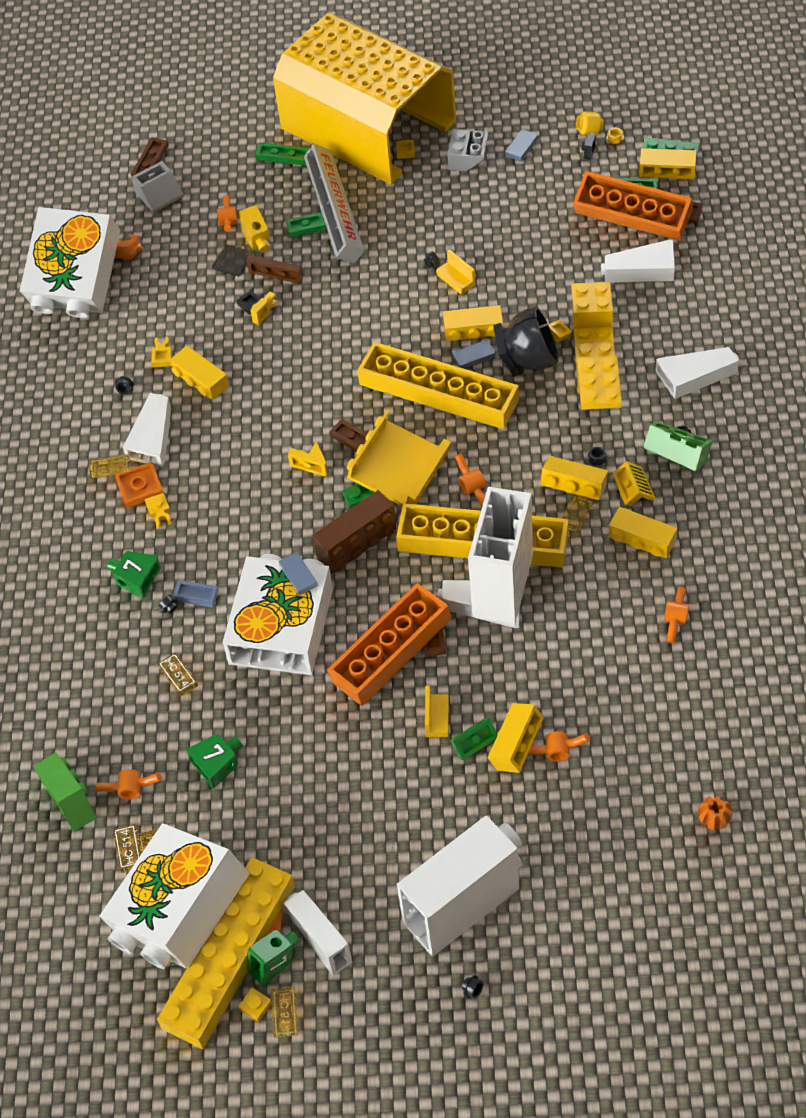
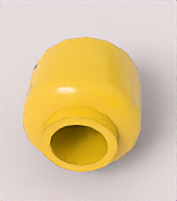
[576,111,604,135]

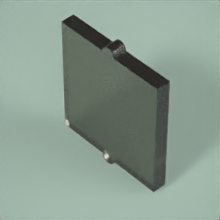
[212,244,254,277]

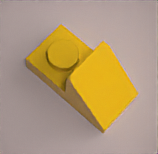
[288,442,328,477]

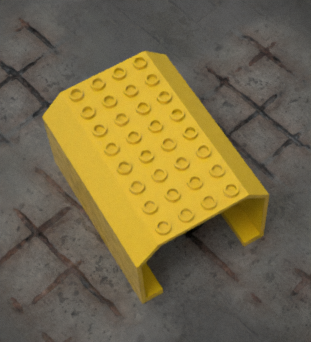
[273,13,456,185]

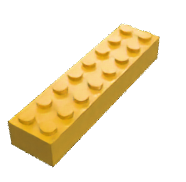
[358,342,519,429]
[396,503,569,568]
[157,857,295,1049]

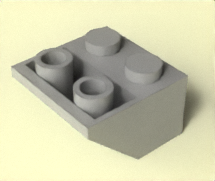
[447,129,488,171]
[131,161,184,213]

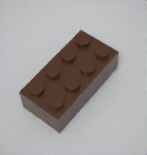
[312,490,397,574]

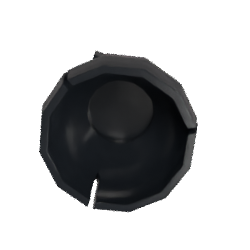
[493,306,559,377]

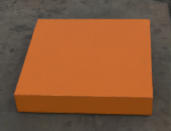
[114,462,165,508]

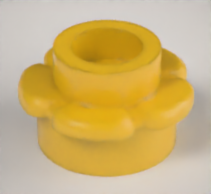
[606,127,624,144]

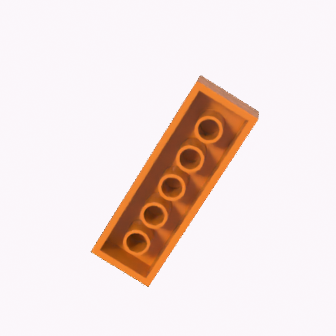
[573,171,693,241]
[327,583,452,706]

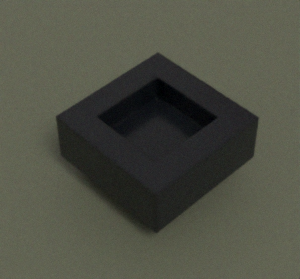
[582,133,596,160]
[237,290,261,315]

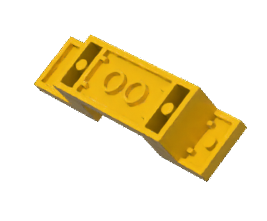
[571,282,622,410]

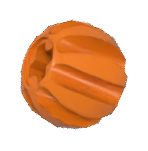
[697,796,733,830]

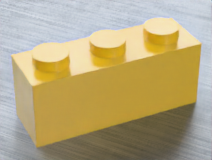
[639,148,696,179]
[443,305,503,341]
[170,346,229,400]
[540,455,608,500]
[609,507,677,559]
[488,703,544,773]

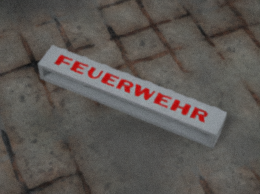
[304,144,365,263]

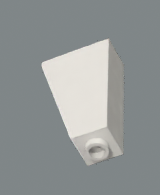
[601,240,675,282]
[656,347,740,399]
[123,393,171,467]
[438,580,519,628]
[284,890,352,976]

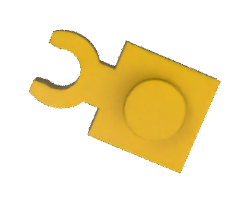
[251,291,278,325]
[151,337,172,368]
[144,493,172,528]

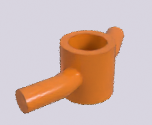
[217,195,238,232]
[455,453,486,506]
[664,587,689,643]
[528,731,590,762]
[96,769,162,800]

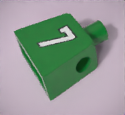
[107,551,161,598]
[186,734,243,789]
[247,930,299,987]

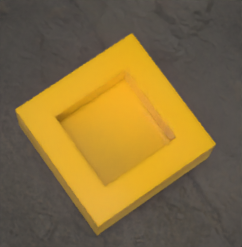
[396,140,415,159]
[548,319,572,343]
[238,988,272,1022]

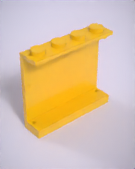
[347,410,451,506]

